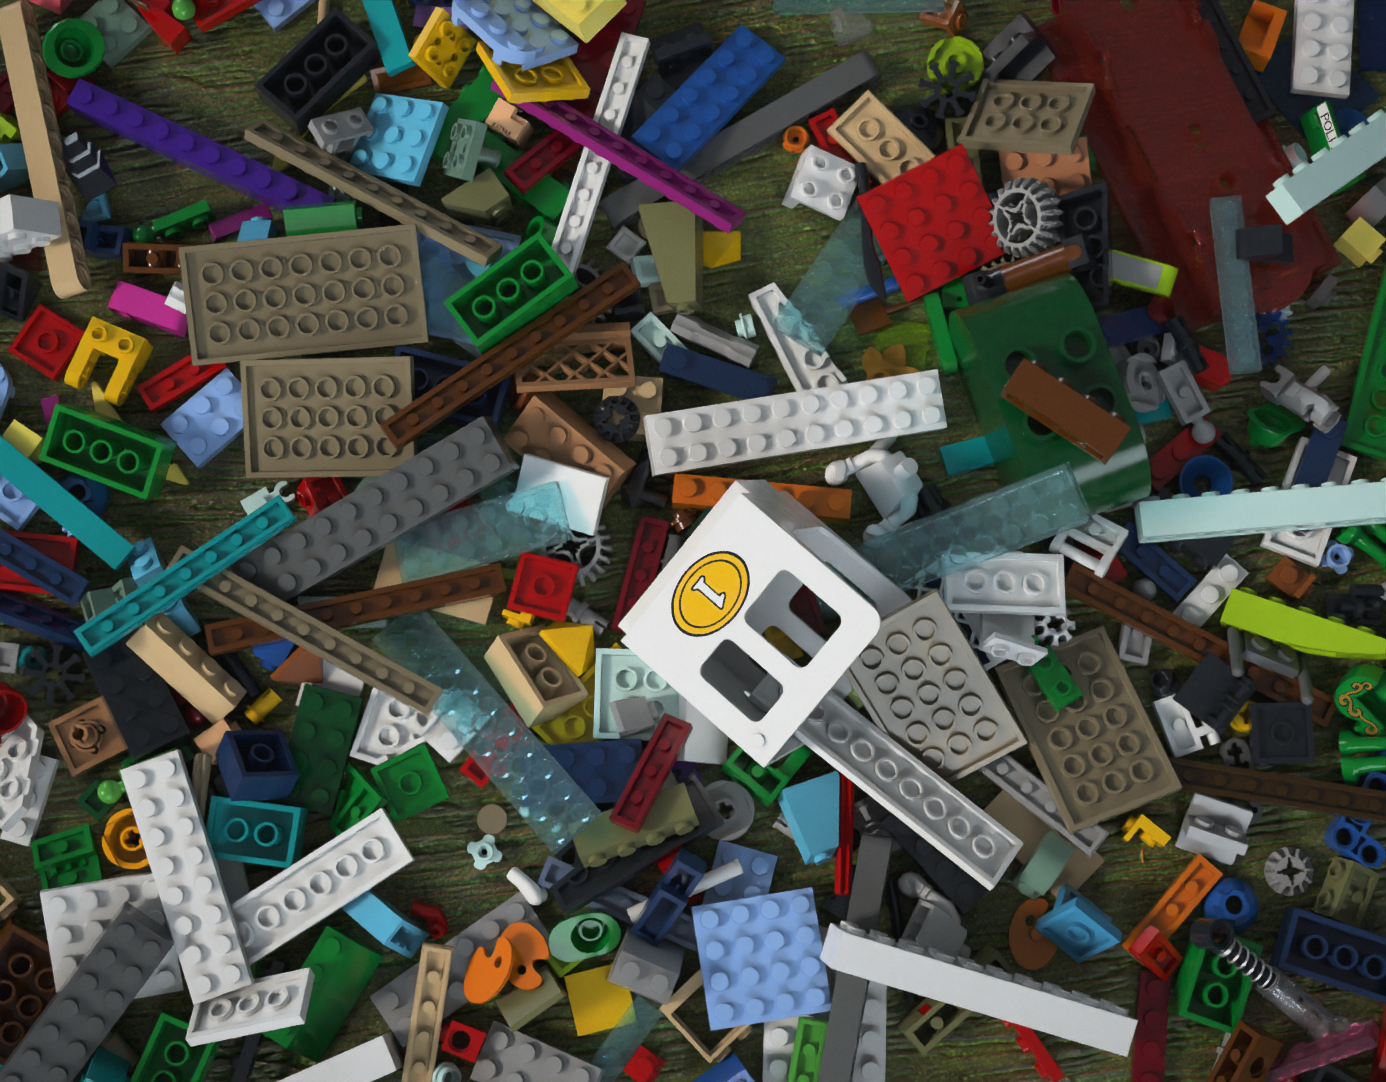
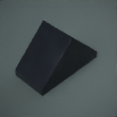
[0,262,43,323]

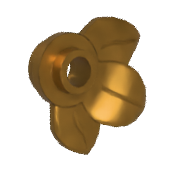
[862,344,920,380]

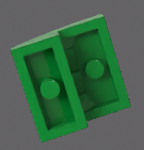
[30,823,105,890]

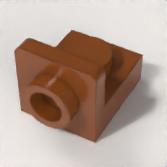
[919,0,968,38]
[1264,555,1317,602]

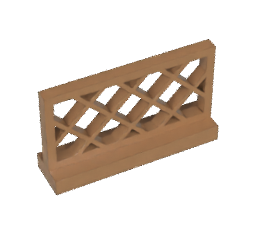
[515,322,636,393]

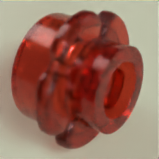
[1148,296,1174,325]

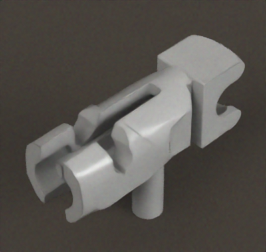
[1260,365,1341,433]

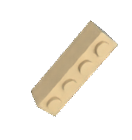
[125,612,248,725]

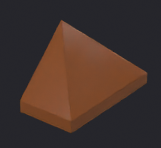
[369,60,432,94]
[270,646,323,683]

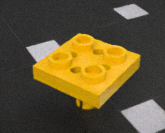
[408,7,477,89]

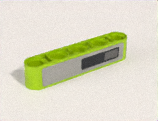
[1046,237,1179,298]

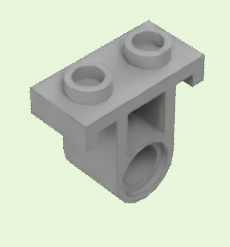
[308,107,374,162]

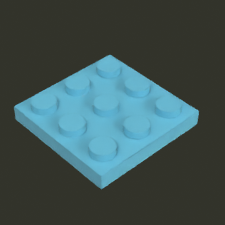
[349,93,449,187]

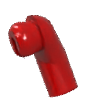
[410,900,448,939]

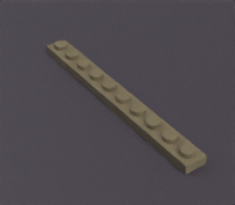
[244,118,503,267]
[166,545,444,717]

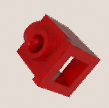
[622,1043,666,1082]

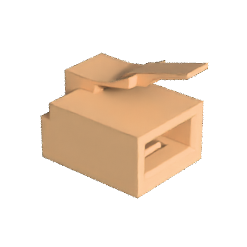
[485,98,534,150]

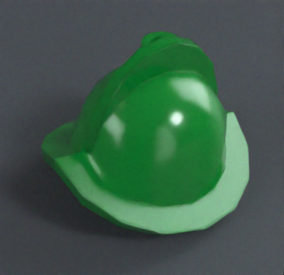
[42,18,105,78]

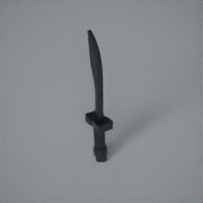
[853,162,887,300]

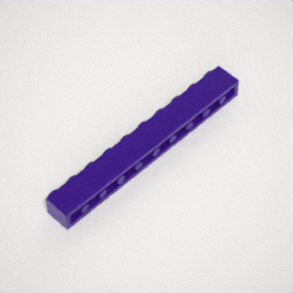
[66,78,337,213]

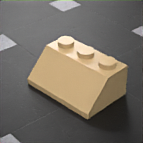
[483,624,589,728]

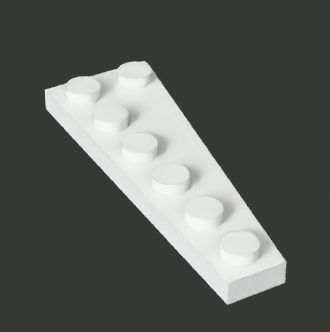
[748,282,848,450]

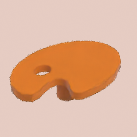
[1008,898,1057,970]
[499,922,551,991]
[463,936,515,1004]

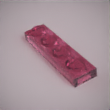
[1263,1019,1380,1082]

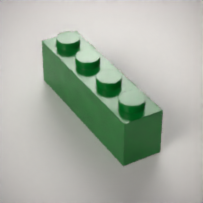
[431,64,505,165]
[475,130,571,225]

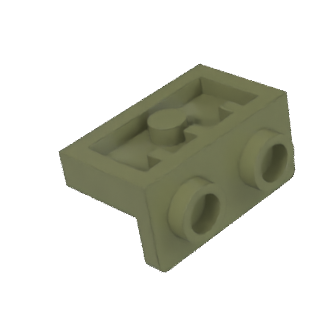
[1313,856,1380,929]

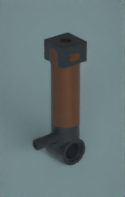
[962,234,1098,305]

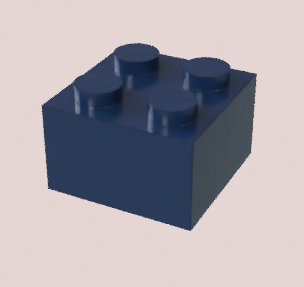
[215,729,299,801]

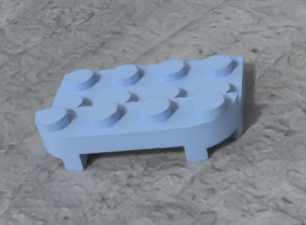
[451,0,578,70]

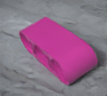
[107,281,188,337]

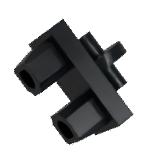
[1325,593,1382,627]

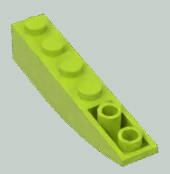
[1220,587,1386,660]

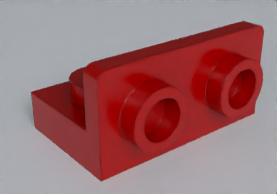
[297,477,348,517]

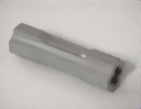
[670,313,759,370]

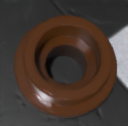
[670,508,699,533]

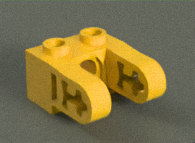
[64,316,154,407]

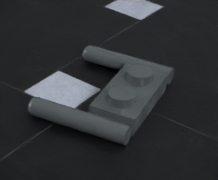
[1227,627,1314,705]

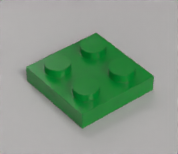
[370,743,451,824]

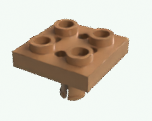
[47,696,127,777]

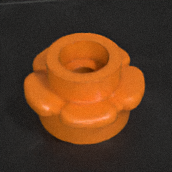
[782,126,810,153]

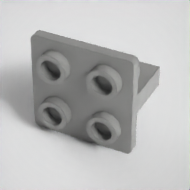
[1175,792,1253,865]

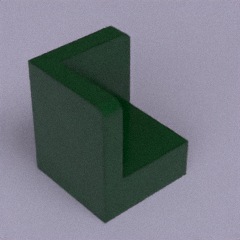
[76,779,127,822]

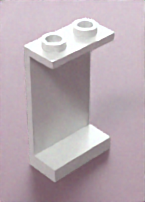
[979,544,1048,666]

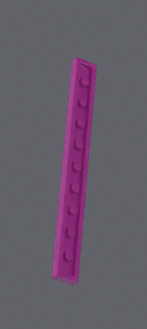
[490,79,747,234]

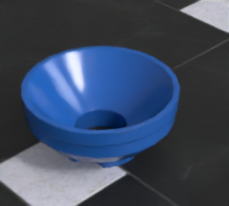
[1178,455,1233,497]
[59,472,110,517]
[1202,877,1258,932]

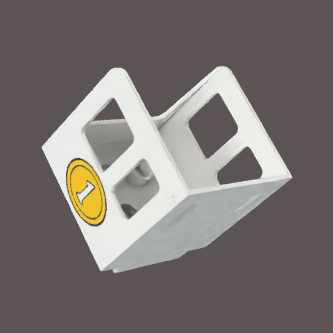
[618,480,912,768]

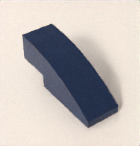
[42,220,133,261]
[630,848,707,947]

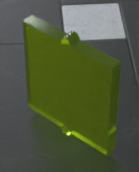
[873,319,930,372]

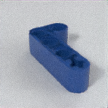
[1324,750,1386,868]

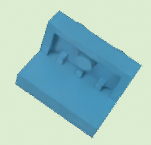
[1034,883,1122,963]

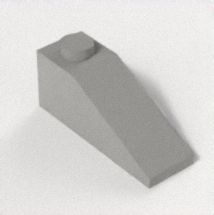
[609,696,659,738]

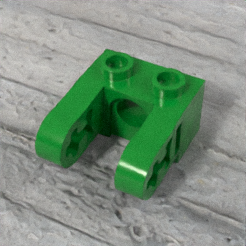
[720,745,813,808]

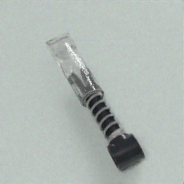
[1190,918,1352,1047]

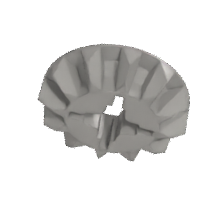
[1264,847,1314,896]

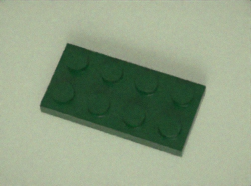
[274,683,365,815]

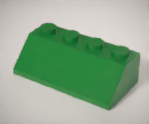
[261,925,384,1063]

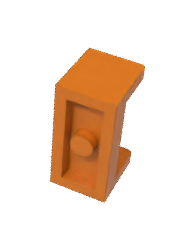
[1238,0,1288,72]

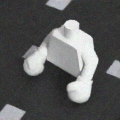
[825,448,923,549]
[898,871,971,960]

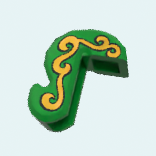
[1334,664,1386,737]

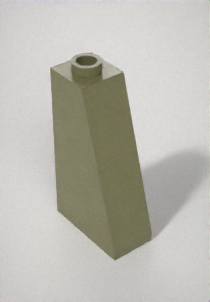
[639,201,703,314]

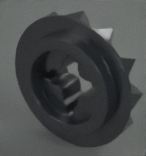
[593,395,640,443]

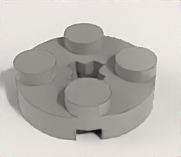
[1117,353,1166,413]
[704,780,755,841]

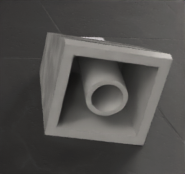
[606,923,685,1005]

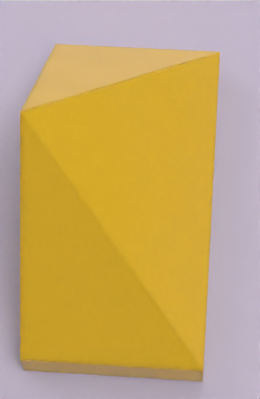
[703,231,741,268]
[538,621,596,678]

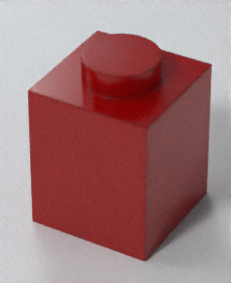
[1189,346,1234,393]

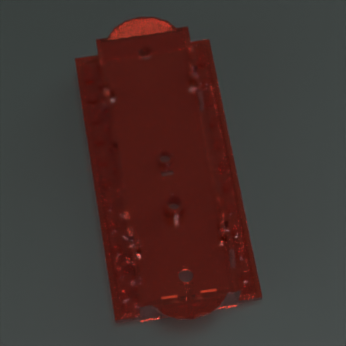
[1037,0,1342,332]

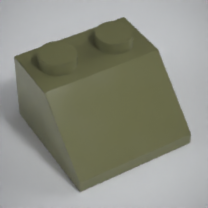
[441,168,514,226]
[495,963,568,1033]

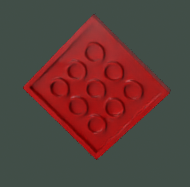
[856,143,1005,302]

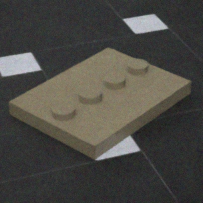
[958,79,1096,155]

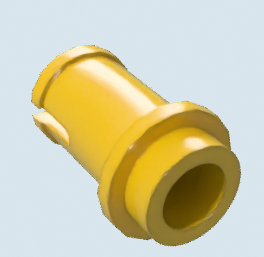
[244,687,283,725]

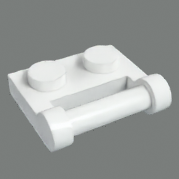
[1049,514,1129,578]

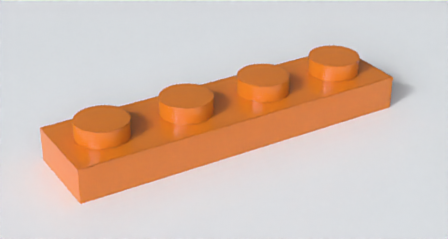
[1120,854,1223,966]

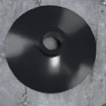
[893,105,945,151]

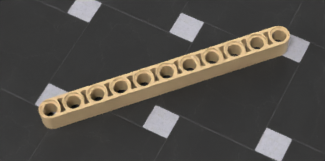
[0,0,91,299]

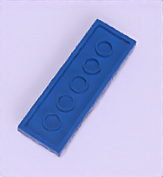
[631,24,786,172]

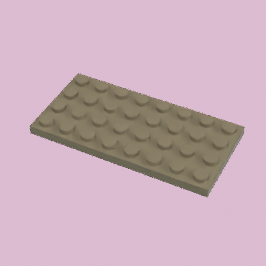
[178,224,429,366]

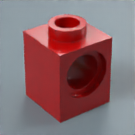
[439,1018,489,1063]

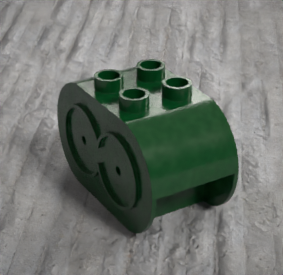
[949,272,1151,537]

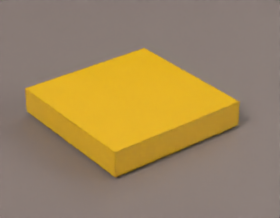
[564,964,638,1037]

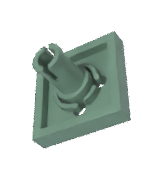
[443,118,501,182]

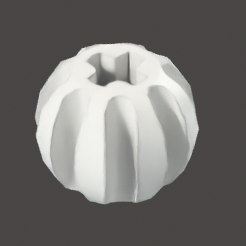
[1035,607,1076,647]

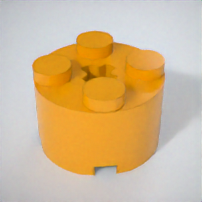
[102,808,150,870]

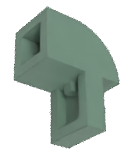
[80,577,138,622]
[1010,830,1075,901]

